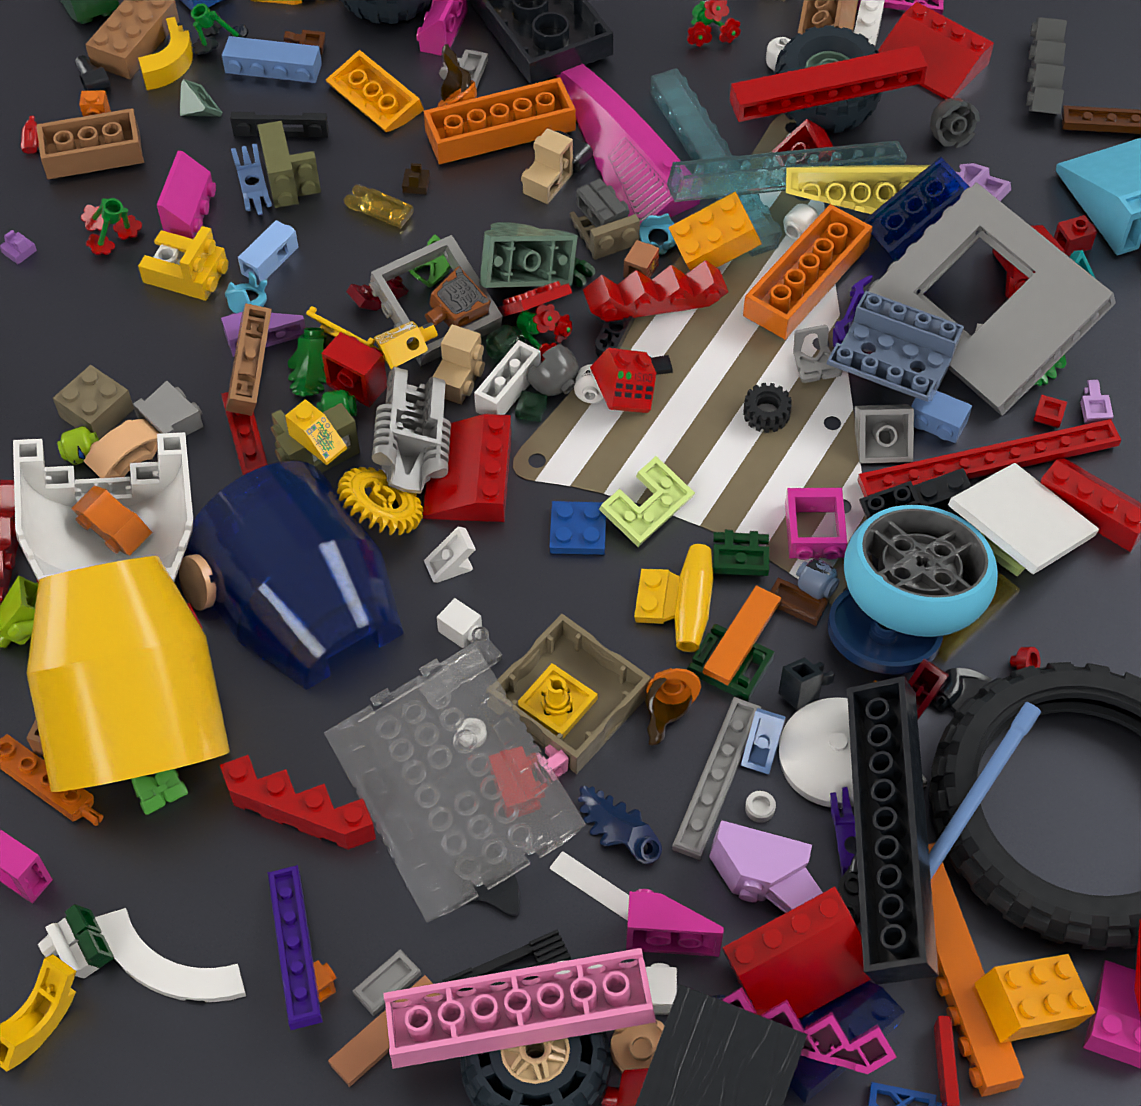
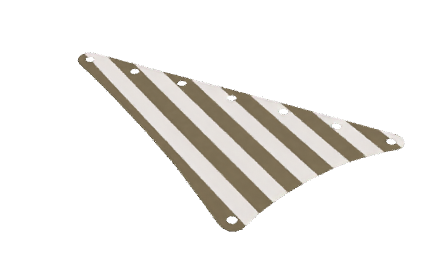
[513,114,873,605]

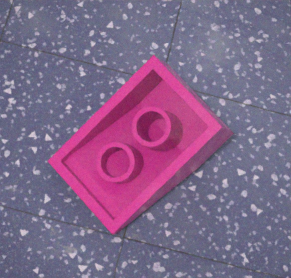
[626,889,724,957]
[1083,960,1141,1068]

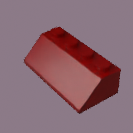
[1040,458,1141,552]

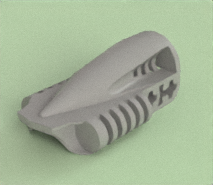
[372,367,451,494]

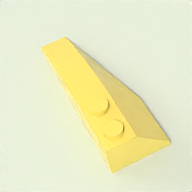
[785,165,937,218]

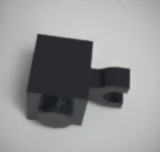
[778,657,835,710]

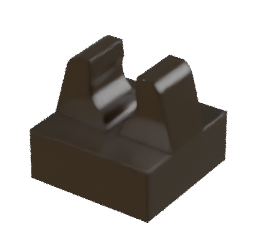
[402,163,430,195]

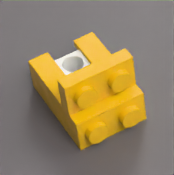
[138,226,229,301]

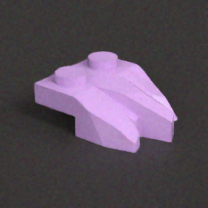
[941,163,1011,201]

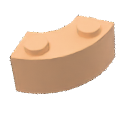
[84,419,160,478]

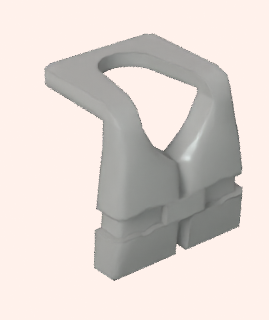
[793,325,842,383]

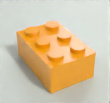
[668,191,762,271]
[974,954,1096,1043]

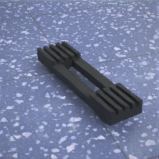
[230,112,329,137]
[442,929,571,991]

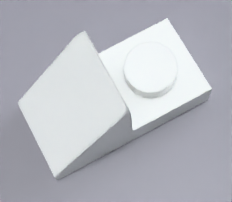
[424,526,476,583]

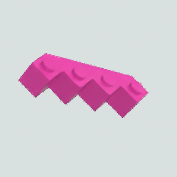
[721,987,897,1074]

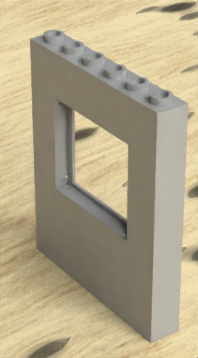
[869,182,1116,416]

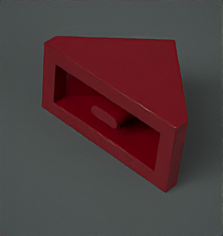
[908,658,949,720]

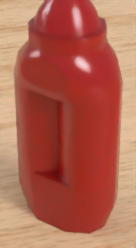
[21,115,39,154]

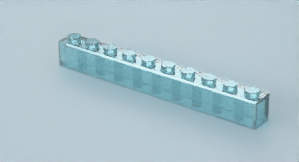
[651,68,782,257]
[667,140,907,202]

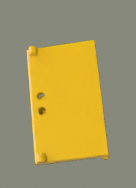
[306,306,380,351]

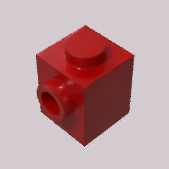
[1054,215,1097,256]

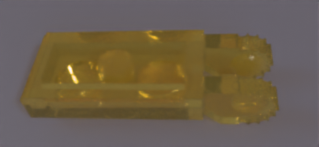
[344,185,414,229]

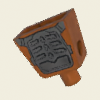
[425,266,491,328]

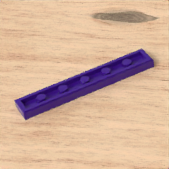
[268,865,323,1030]

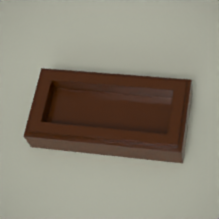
[770,577,829,626]

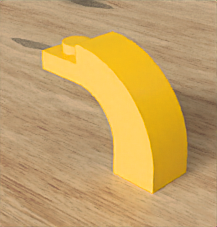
[138,17,193,90]
[0,954,77,1072]

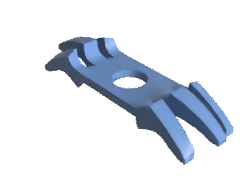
[231,144,272,215]

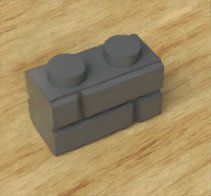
[576,178,629,227]

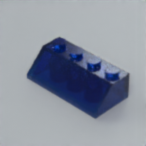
[863,157,969,262]
[790,981,905,1103]

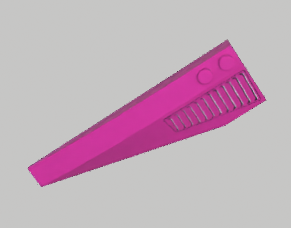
[555,64,701,224]

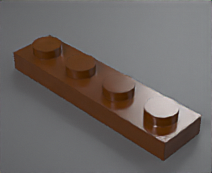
[1061,105,1141,134]

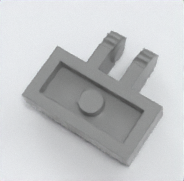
[439,49,488,89]

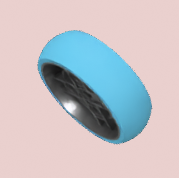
[844,505,998,637]

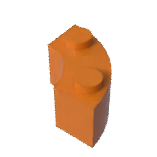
[71,485,153,556]

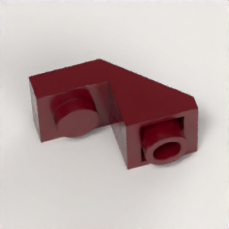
[346,276,409,311]

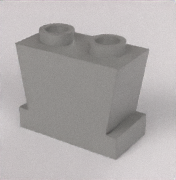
[133,381,203,436]

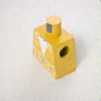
[374,321,438,369]

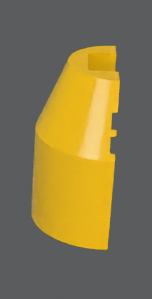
[27,556,230,792]

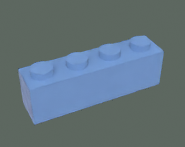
[222,36,322,83]

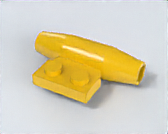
[634,544,713,652]

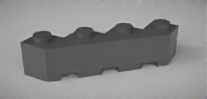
[1026,17,1067,114]

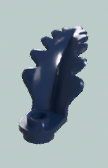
[578,785,662,864]

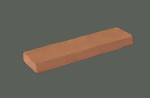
[328,975,440,1087]

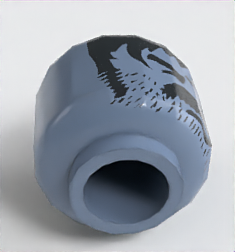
[796,558,840,599]

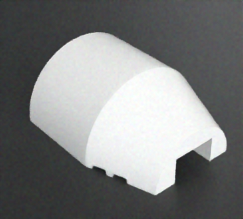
[13,432,193,582]

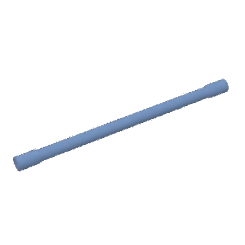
[929,702,1041,879]

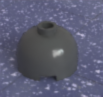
[930,98,980,148]
[526,344,579,396]

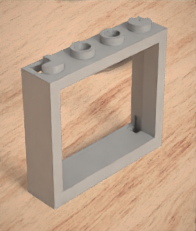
[369,235,503,366]

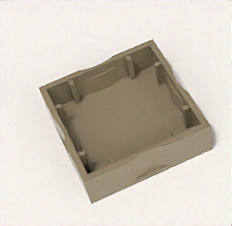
[486,614,651,774]

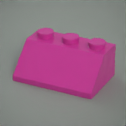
[416,0,468,56]
[157,151,216,239]

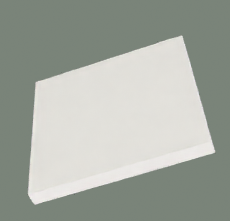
[948,463,1099,575]

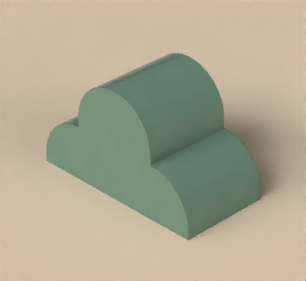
[479,222,578,288]

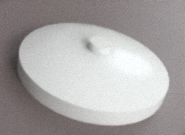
[779,698,854,808]

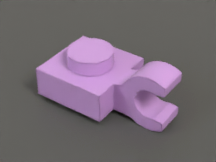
[1080,380,1113,424]

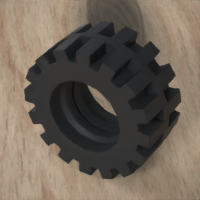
[743,383,792,433]

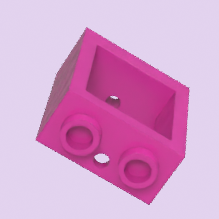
[785,488,847,560]
[0,829,53,904]

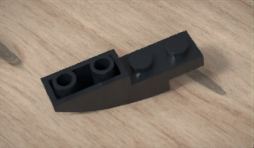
[859,468,972,519]

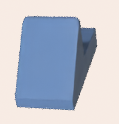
[741,708,786,774]

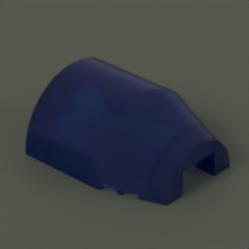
[183,461,404,690]

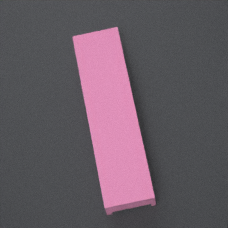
[383,948,656,1069]

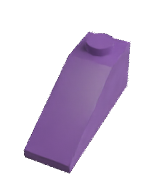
[221,312,306,357]

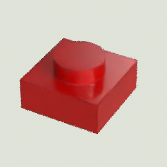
[1033,394,1067,428]

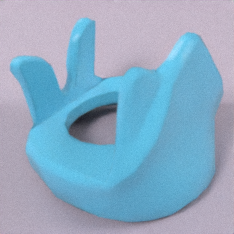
[639,213,676,255]
[225,272,268,313]

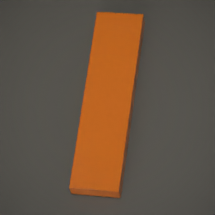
[703,585,781,686]

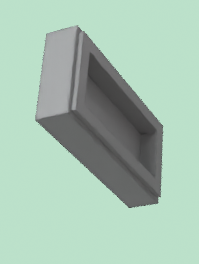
[352,949,422,1016]

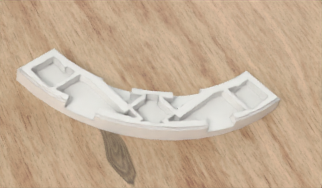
[95,908,246,1002]

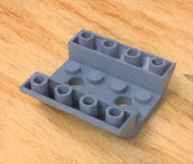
[827,291,964,402]

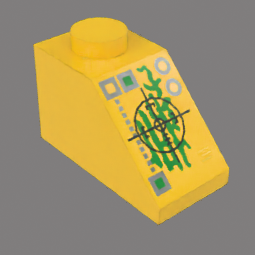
[285,399,347,465]

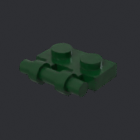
[713,529,769,576]

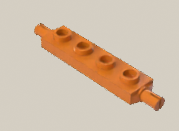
[0,734,103,826]

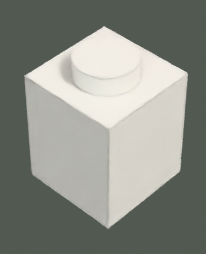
[437,598,483,649]

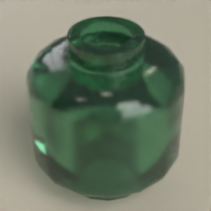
[486,324,525,361]

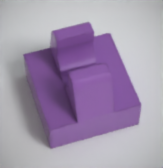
[0,230,37,265]

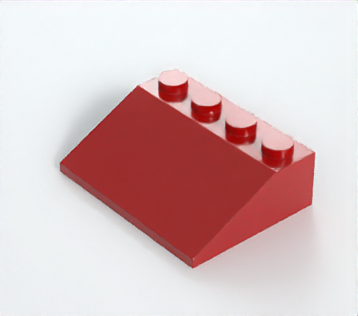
[878,2,994,99]
[423,414,512,522]
[722,887,871,1019]

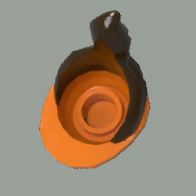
[438,44,477,107]
[646,668,701,746]

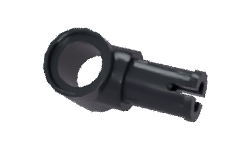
[75,55,111,91]

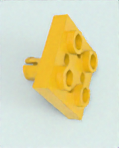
[518,663,598,739]

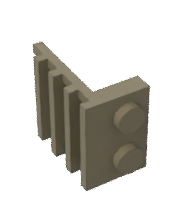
[570,211,640,260]

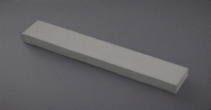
[672,697,761,860]

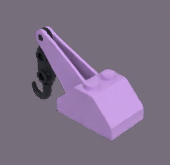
[709,820,861,926]

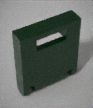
[687,624,775,702]

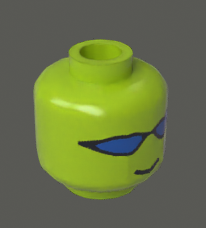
[57,426,99,465]

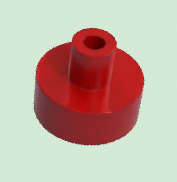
[1010,647,1041,670]

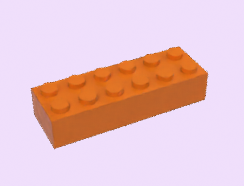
[424,77,576,164]
[743,204,872,340]

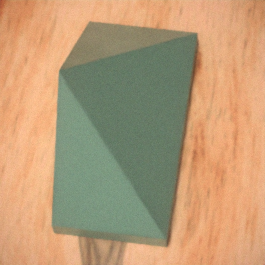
[180,79,223,116]

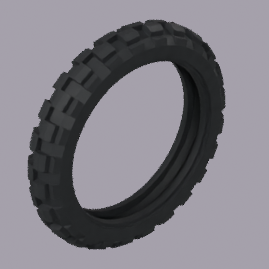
[929,662,1141,950]

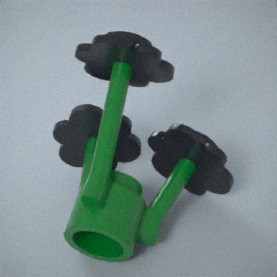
[191,4,249,54]

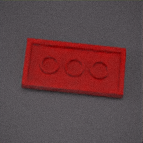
[497,281,572,316]

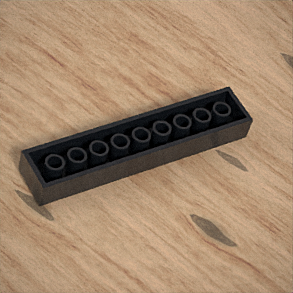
[847,676,939,985]

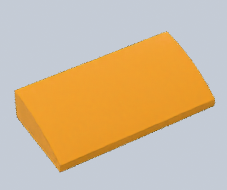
[326,50,424,132]

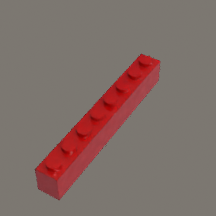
[730,45,928,122]

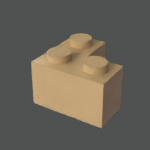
[521,128,573,204]
[433,324,485,404]

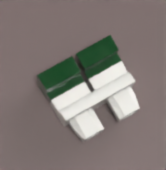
[38,904,114,979]

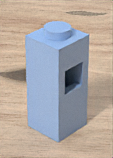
[238,220,298,284]

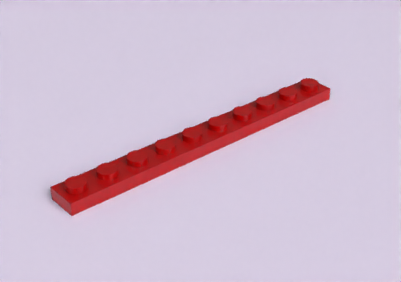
[857,419,1121,497]

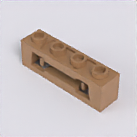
[226,303,272,416]

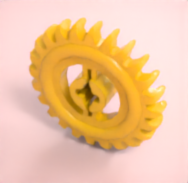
[337,467,423,535]

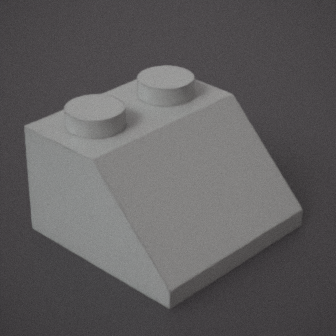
[855,404,914,463]

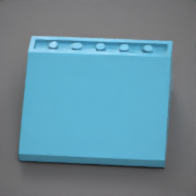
[1055,138,1141,256]

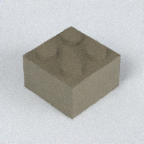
[53,365,134,440]

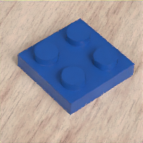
[549,501,606,555]

